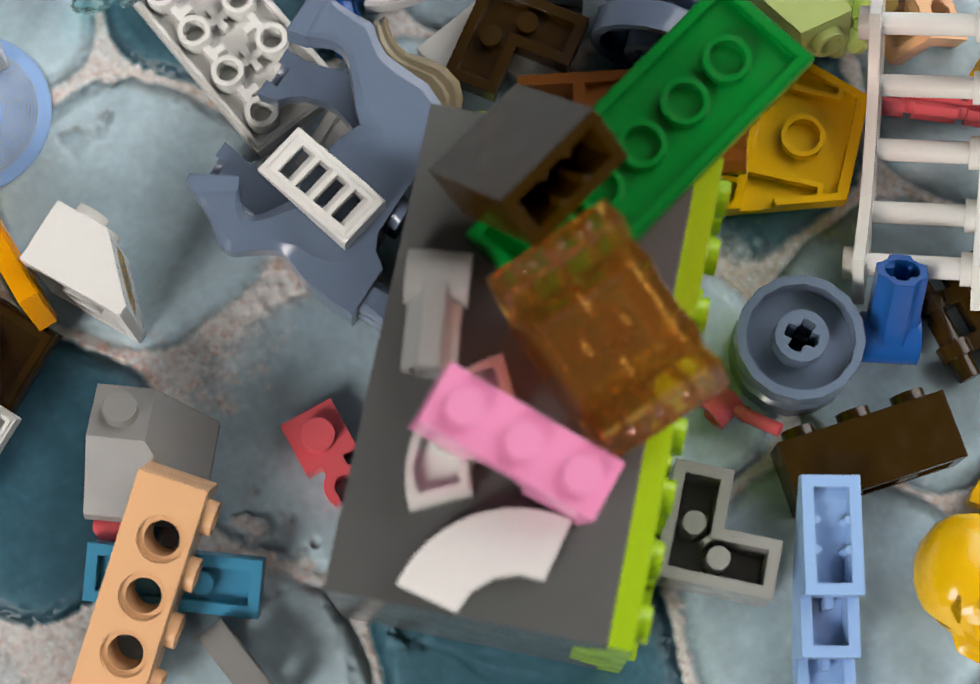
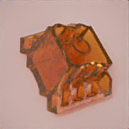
[486,199,730,458]

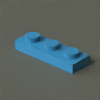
[82,539,267,619]

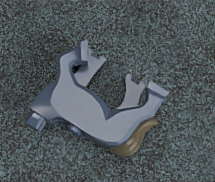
[186,0,463,332]

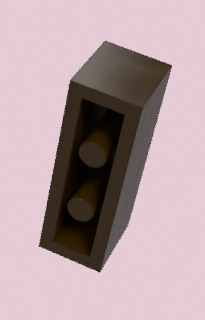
[770,387,968,519]

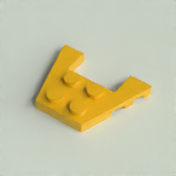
[721,64,867,216]

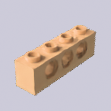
[70,461,222,684]

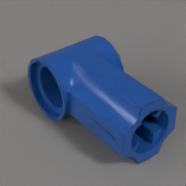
[860,254,929,365]

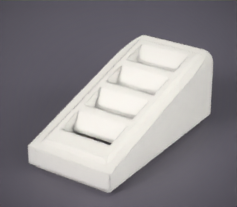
[258,127,386,251]

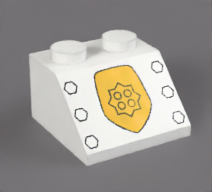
[19,200,146,344]

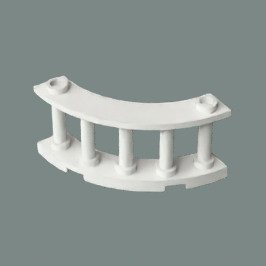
[842,0,980,311]

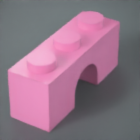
[408,362,625,526]

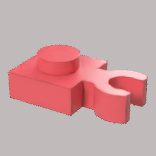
[280,398,356,509]

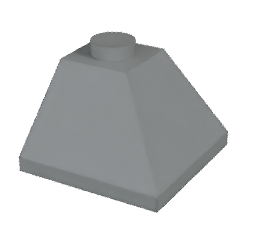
[83,383,220,528]

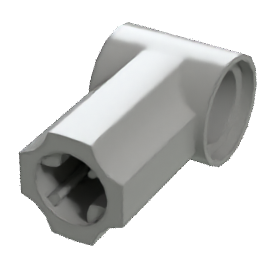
[400,247,473,379]

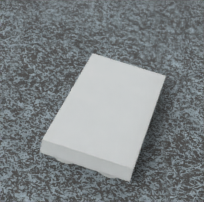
[128,0,329,159]

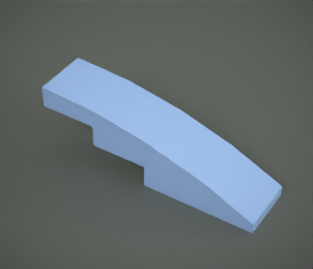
[792,474,865,684]

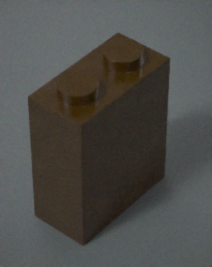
[428,84,628,248]

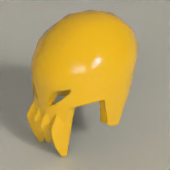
[913,513,980,664]

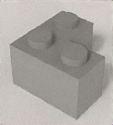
[655,458,783,608]

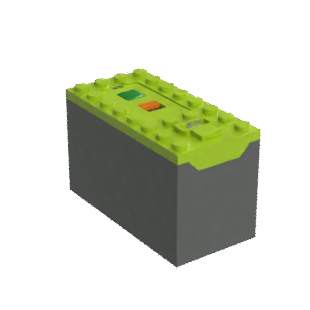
[323,103,732,673]

